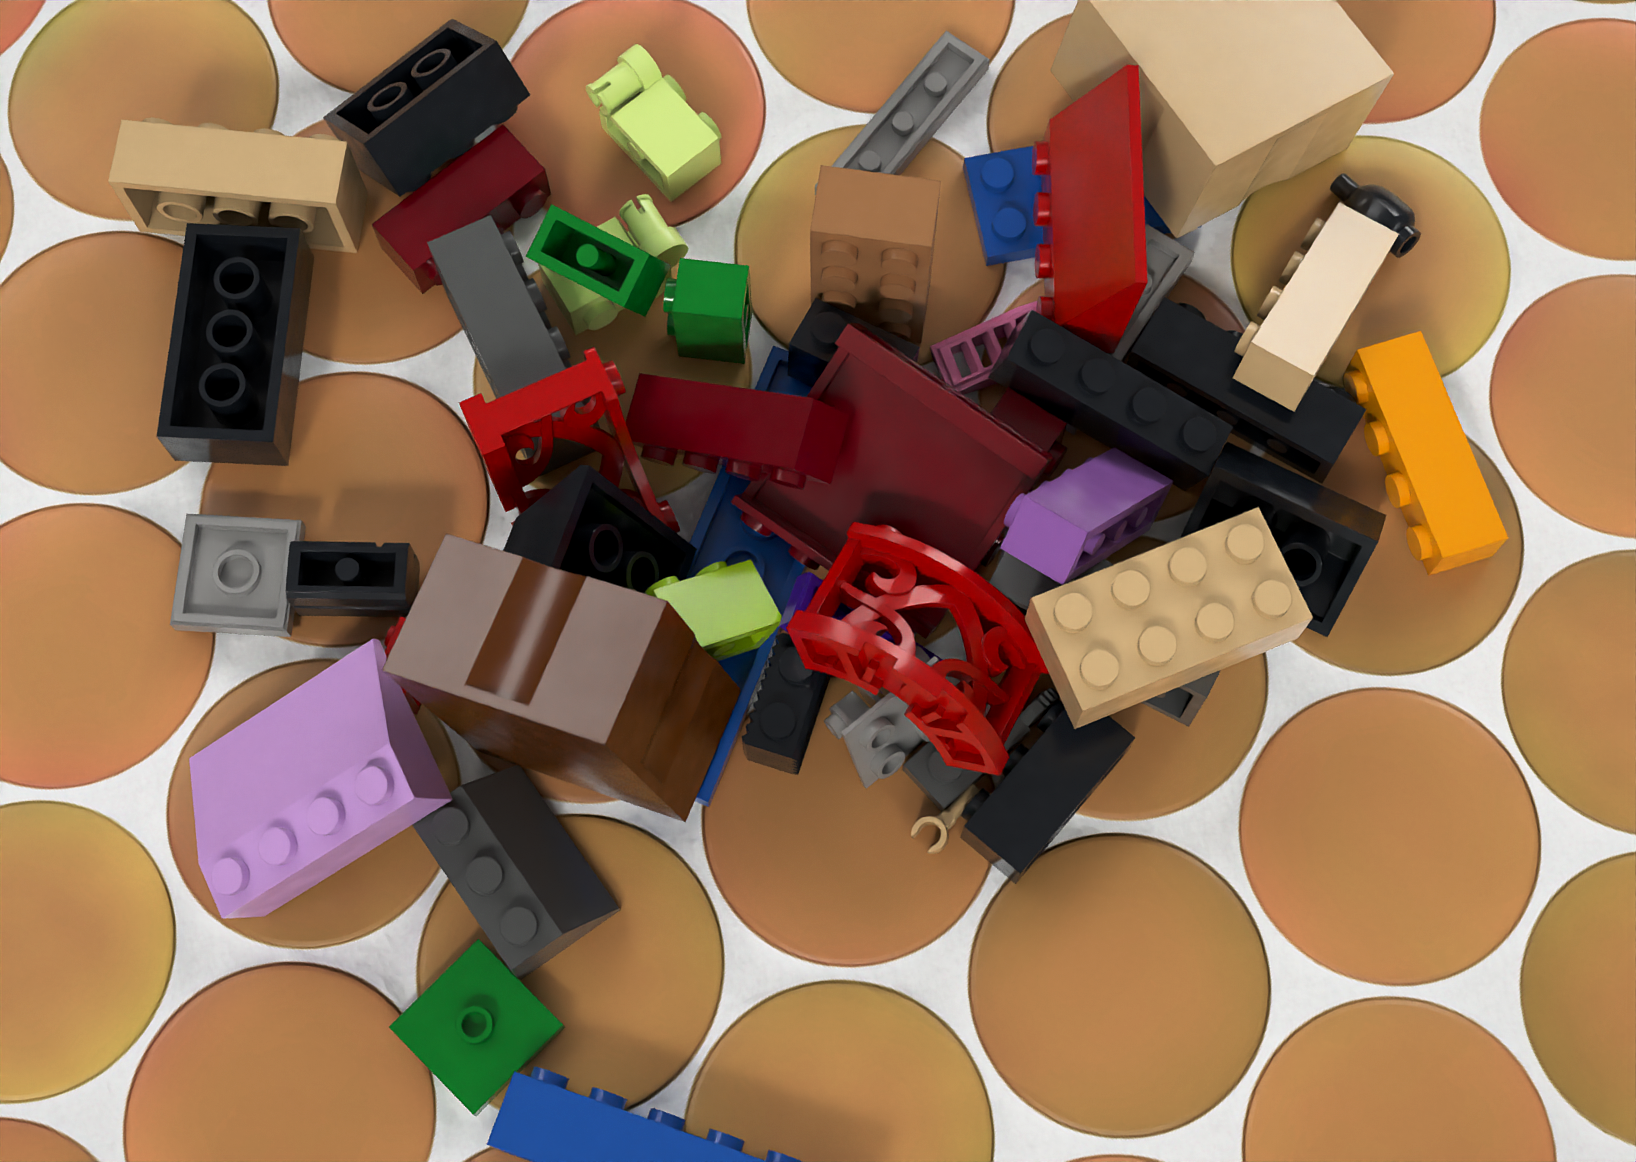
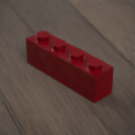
[626,373,850,490]

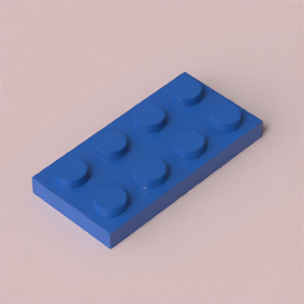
[963,146,1202,266]

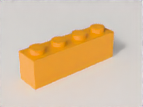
[1343,331,1508,576]

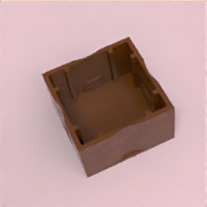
[382,534,741,822]

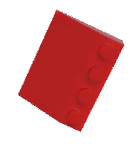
[1032,65,1148,353]

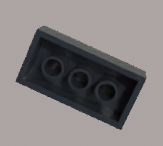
[156,223,314,466]

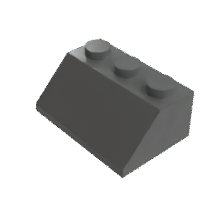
[412,765,620,980]

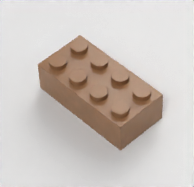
[810,165,941,343]

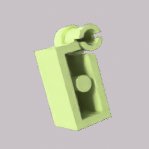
[586,44,722,202]
[538,194,688,335]

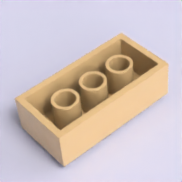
[108,118,368,253]
[1025,507,1313,729]

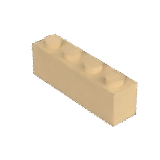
[1233,202,1399,412]

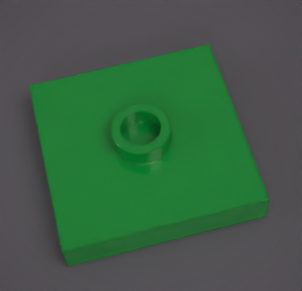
[389,939,565,1116]

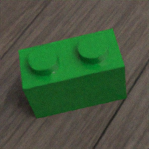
[525,204,671,317]
[663,258,752,364]

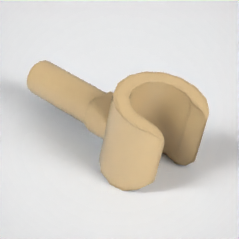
[911,784,980,854]

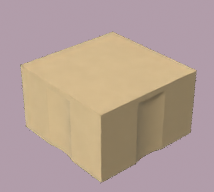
[1050,0,1394,238]

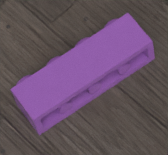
[1000,447,1173,585]

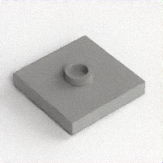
[170,513,306,637]

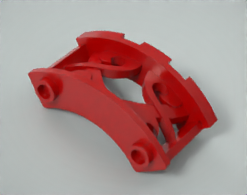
[459,346,680,533]
[786,522,1049,776]

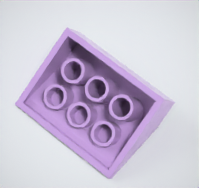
[189,639,453,919]

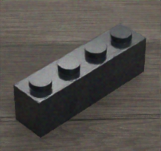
[1127,297,1366,484]
[988,310,1233,491]

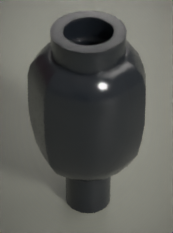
[1330,173,1421,258]

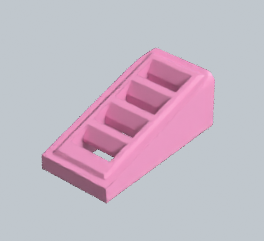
[930,301,1037,395]

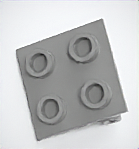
[824,646,939,789]

